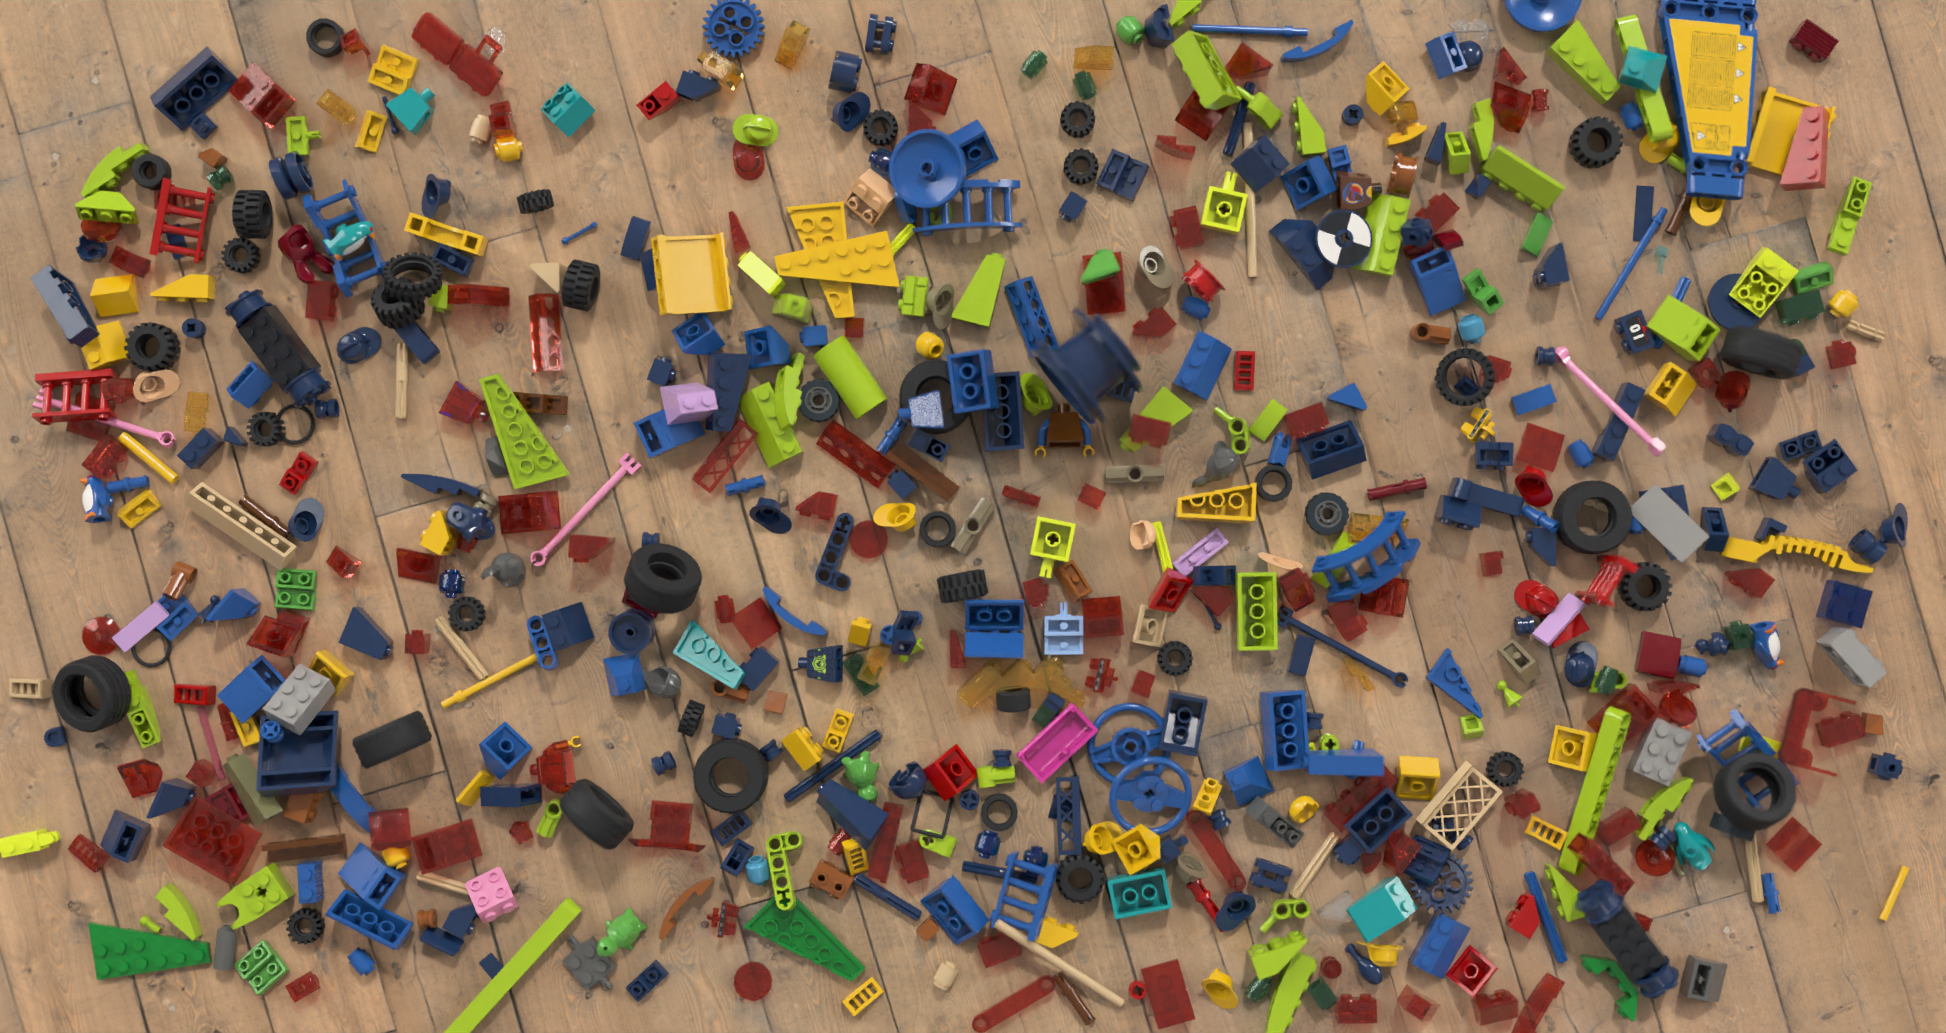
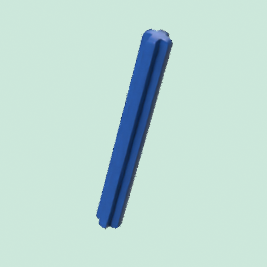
[1524,871,1568,963]

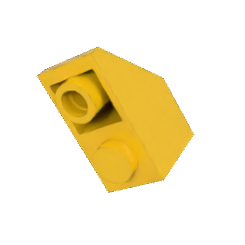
[847,616,873,647]
[1035,915,1078,948]

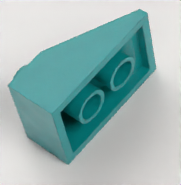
[1346,876,1418,943]

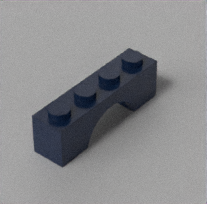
[1591,382,1646,462]

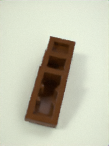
[487,392,568,415]

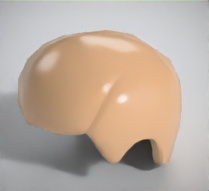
[1130,520,1156,550]

